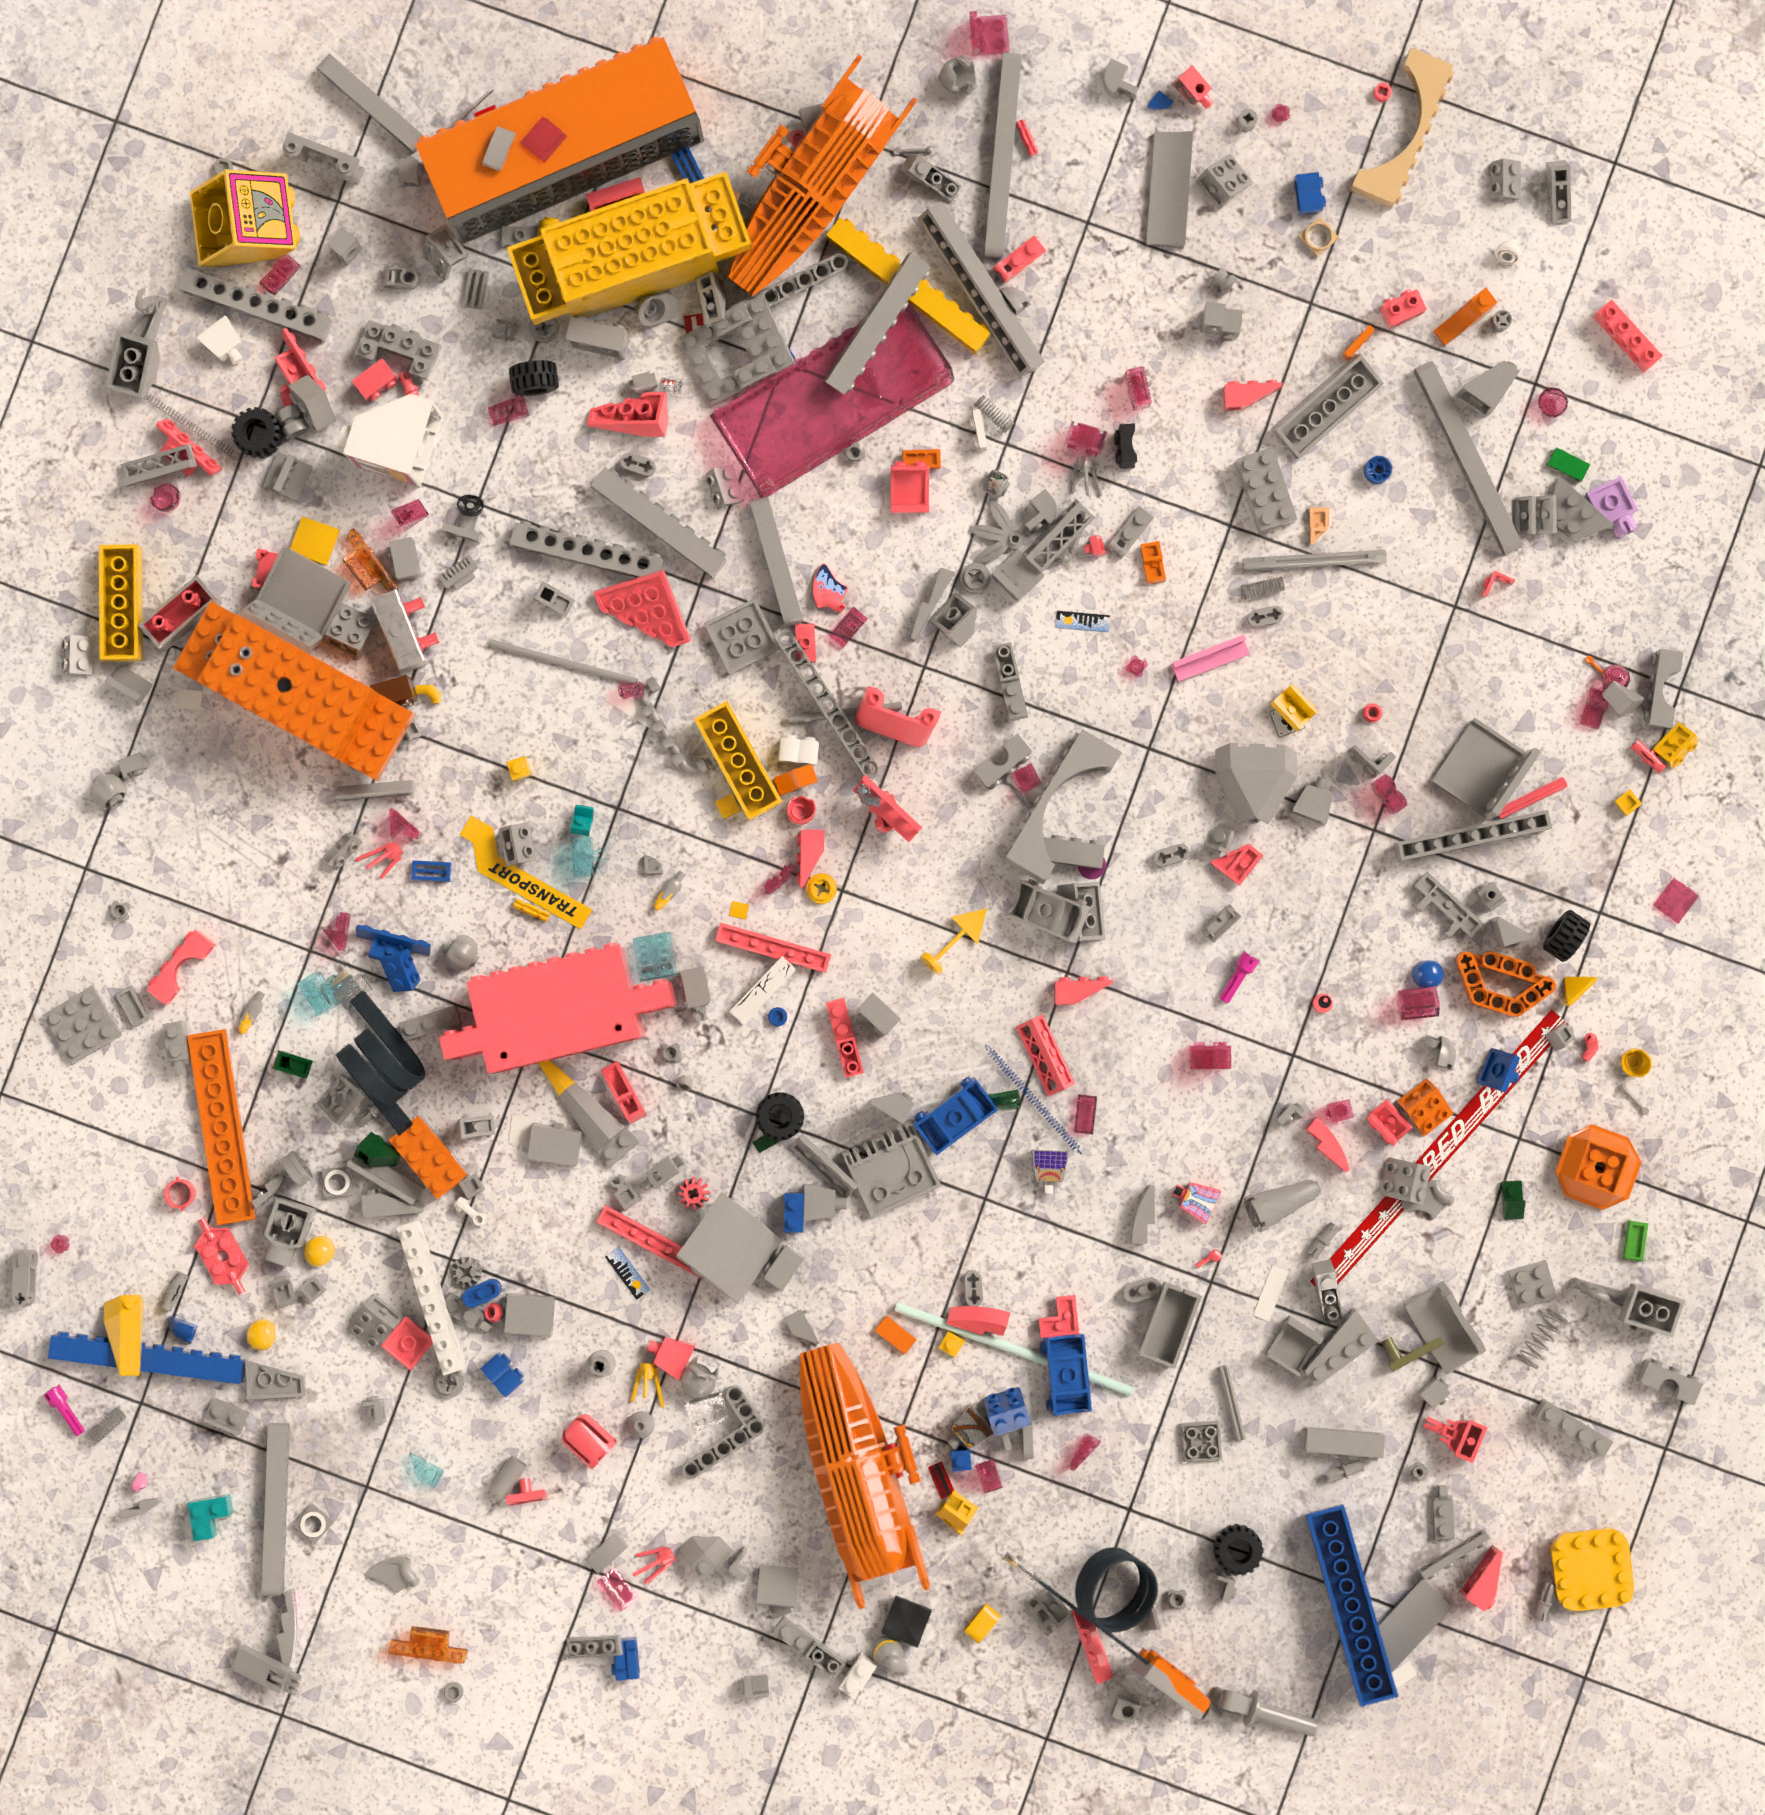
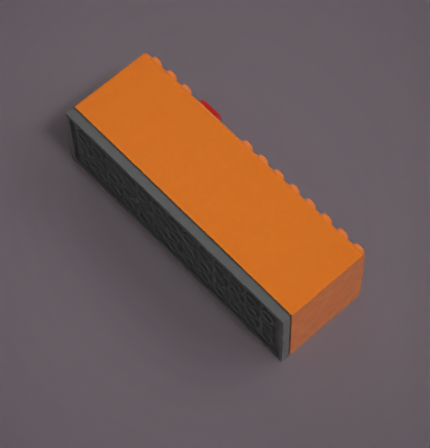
[415,36,704,245]

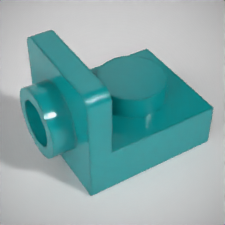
[570,804,594,836]

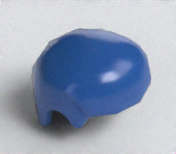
[1412,960,1444,989]

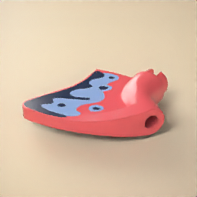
[812,563,848,613]

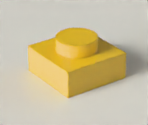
[1614,789,1642,816]
[715,794,741,819]
[939,1331,965,1357]

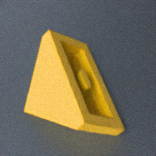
[1564,977,1598,1006]

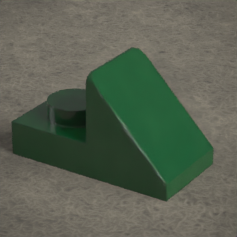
[272,1050,313,1079]
[1501,1180,1526,1220]

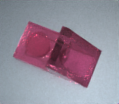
[1579,687,1609,730]
[389,808,423,840]
[323,912,351,952]
[975,1459,1003,1494]

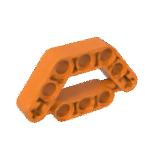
[1455,951,1556,1017]

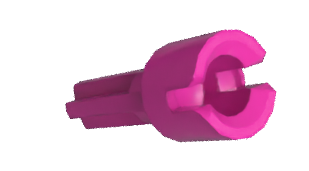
[1220,951,1259,1003]
[43,1384,85,1436]

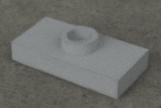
[501,226,538,247]

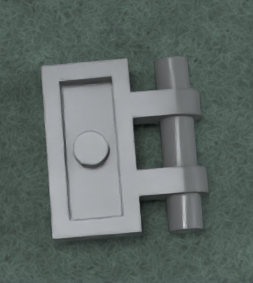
[1023,1585,1073,1636]

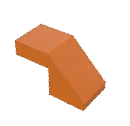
[774,764,818,796]

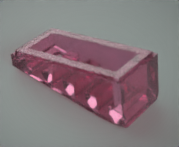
[488,395,530,426]
[1069,1433,1101,1471]

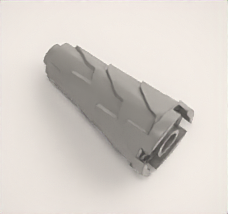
[1244,1179,1321,1232]

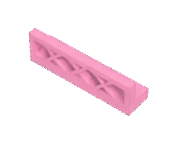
[1171,635,1250,682]

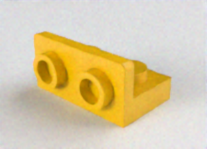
[1653,722,1698,769]

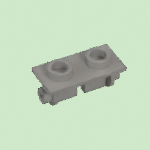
[324,831,363,870]
[1202,904,1241,943]

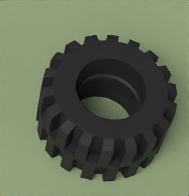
[509,360,559,396]
[231,407,283,459]
[1543,910,1591,962]
[756,1092,804,1141]
[1213,1524,1264,1576]

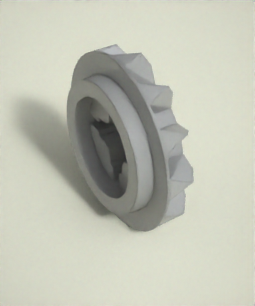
[529,318,559,343]
[960,563,991,594]
[451,1257,482,1288]
[433,1369,464,1398]

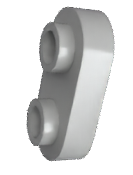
[1123,1277,1161,1303]

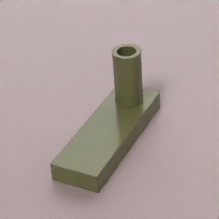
[1381,1337,1444,1372]

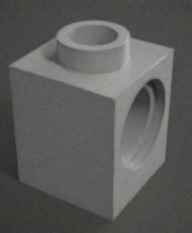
[1111,1695,1142,1725]

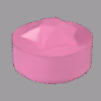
[132,1472,147,1493]

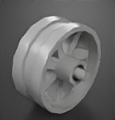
[281,1151,313,1187]

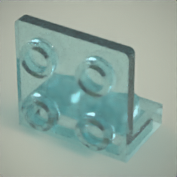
[633,932,678,982]

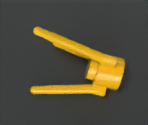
[631,1363,664,1407]

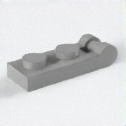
[1106,506,1154,559]

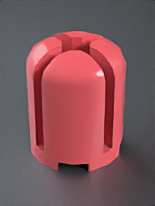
[561,1413,617,1470]

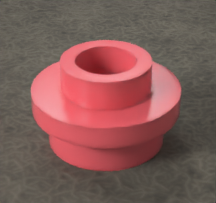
[1363,703,1382,723]
[484,1303,503,1322]

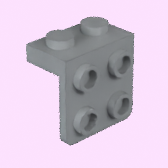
[1380,1157,1431,1204]

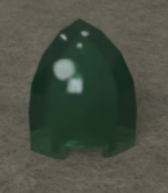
[988,1089,1021,1110]

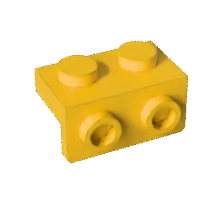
[1270,684,1318,732]

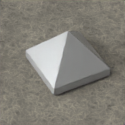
[404,719,422,740]

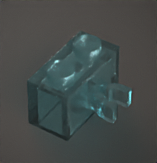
[571,836,607,877]
[297,971,342,1016]

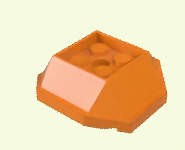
[1555,1124,1642,1210]

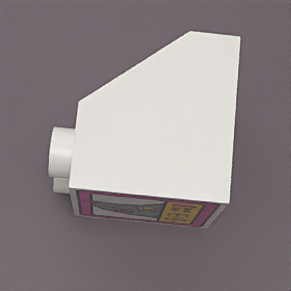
[338,394,444,487]

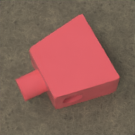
[647,1337,696,1380]

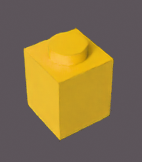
[507,756,532,782]

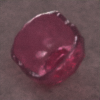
[1538,387,1568,418]
[150,484,181,512]
[1600,665,1630,691]

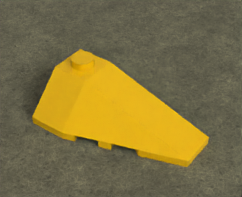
[103,1295,144,1377]

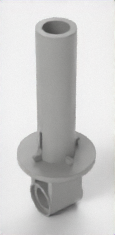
[1219,1689,1318,1736]

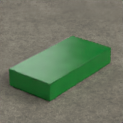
[1547,447,1591,482]

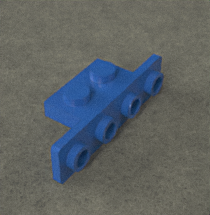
[356,925,431,961]

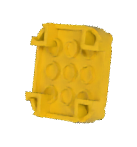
[1549,1527,1634,1611]

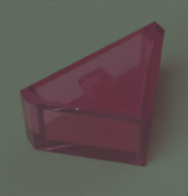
[391,499,429,531]

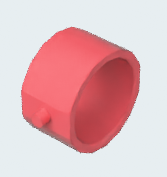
[164,1176,196,1211]

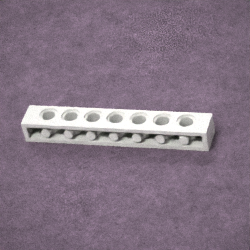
[397,1221,467,1376]

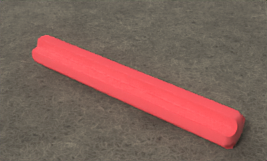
[1498,777,1568,819]

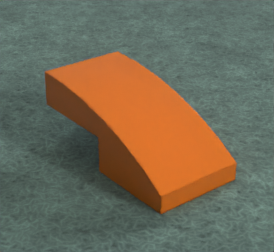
[1140,541,1166,585]

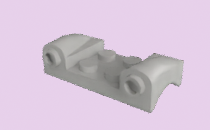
[282,132,365,183]
[1006,879,1090,943]

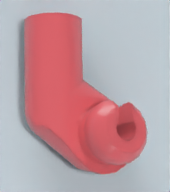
[1581,1033,1599,1062]

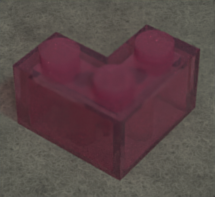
[1189,1042,1231,1069]

